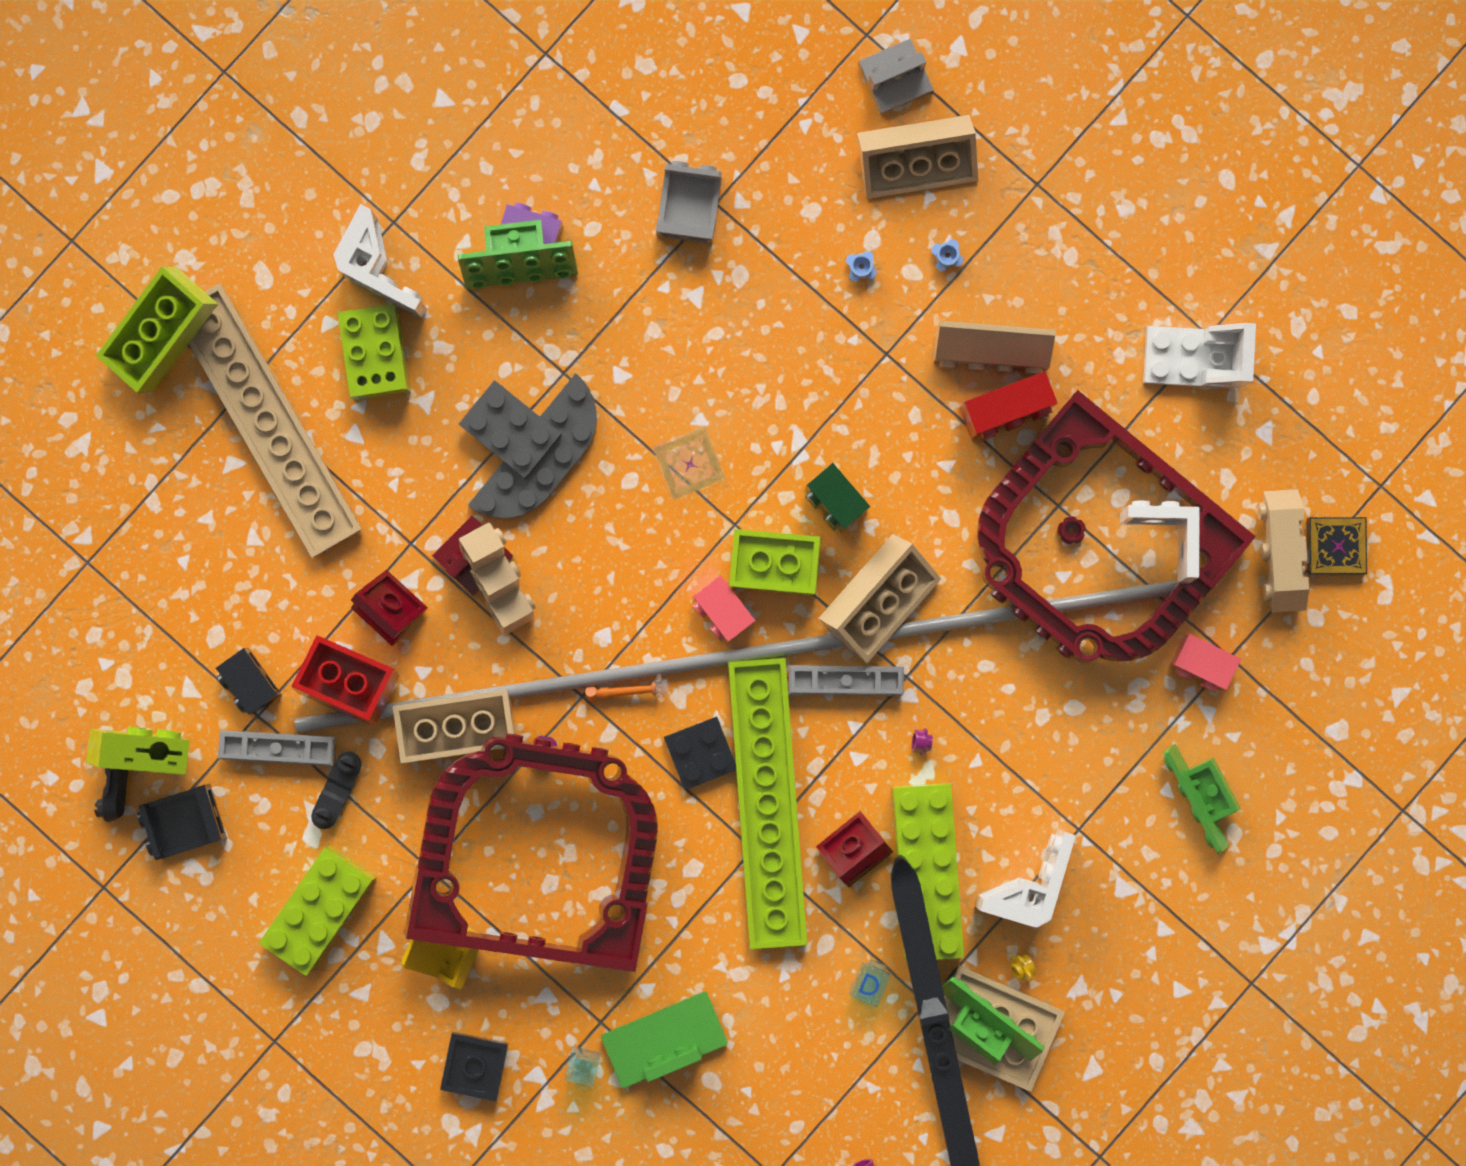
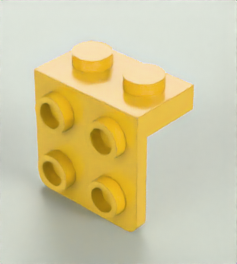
[401,927,479,990]

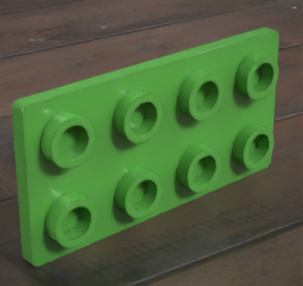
[458,220,578,289]
[601,991,728,1088]

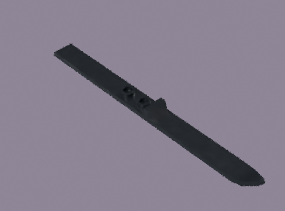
[891,855,980,1166]

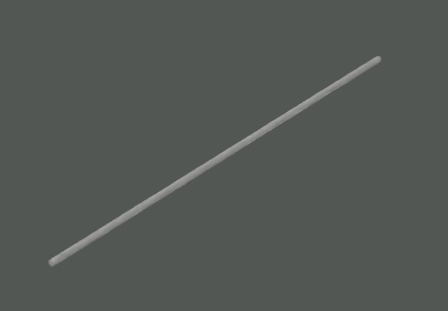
[295,580,1177,732]

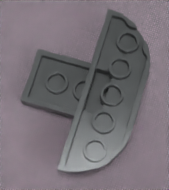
[459,373,597,518]

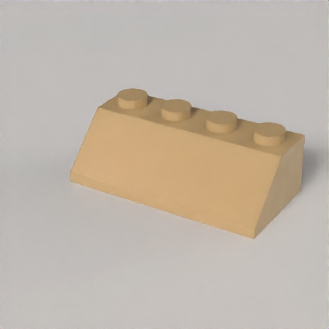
[857,115,978,199]
[933,321,1056,375]
[818,534,941,663]
[393,689,517,763]

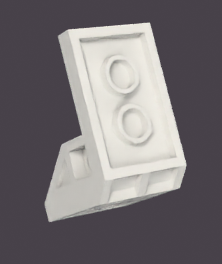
[333,204,427,318]
[1143,323,1256,389]
[975,829,1076,928]

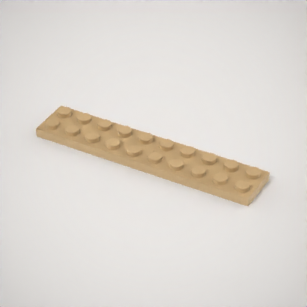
[189,283,363,558]

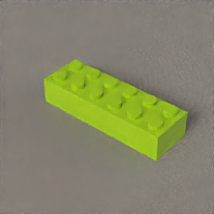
[891,783,964,962]

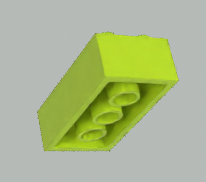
[96,266,218,393]
[259,845,377,976]

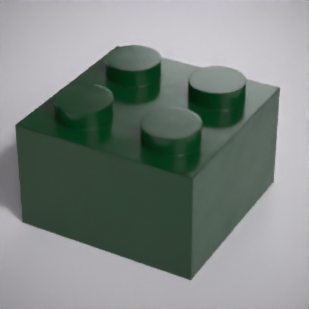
[805,463,871,532]

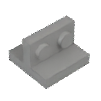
[858,38,934,115]

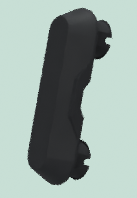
[311,751,362,829]
[94,768,128,822]

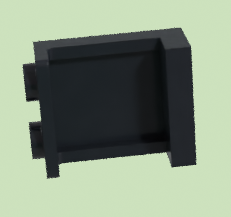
[137,784,227,860]

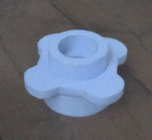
[931,239,963,271]
[846,251,877,282]

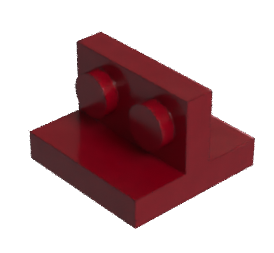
[432,515,514,596]
[351,569,428,646]
[816,811,893,888]

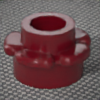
[1057,516,1086,544]

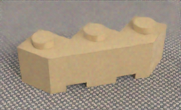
[1257,489,1309,612]
[459,522,536,636]

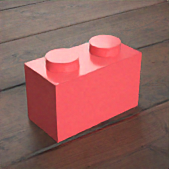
[693,575,755,642]
[1170,634,1241,693]

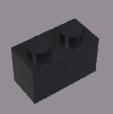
[216,648,282,715]

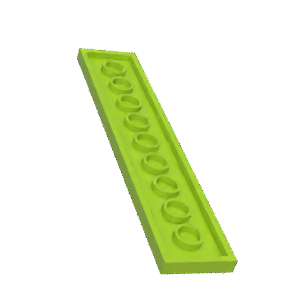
[728,658,807,949]

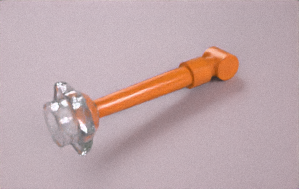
[585,674,669,702]

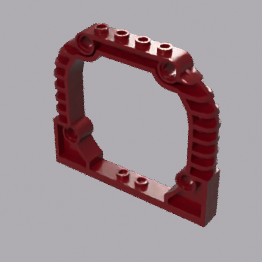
[977,390,1256,663]
[404,733,658,972]

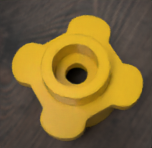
[1010,954,1036,983]

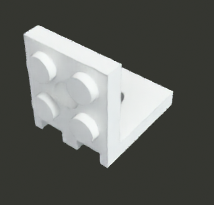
[1120,501,1199,583]

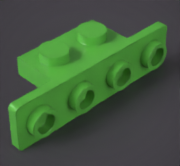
[1164,744,1241,854]
[942,977,1045,1065]

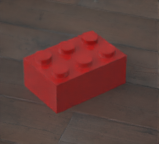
[959,371,1058,442]
[291,635,400,728]

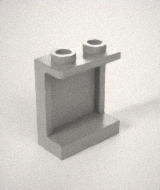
[656,161,722,244]

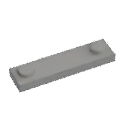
[789,665,904,695]
[218,730,336,766]

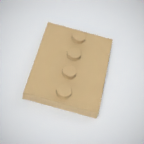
[924,965,1065,1092]

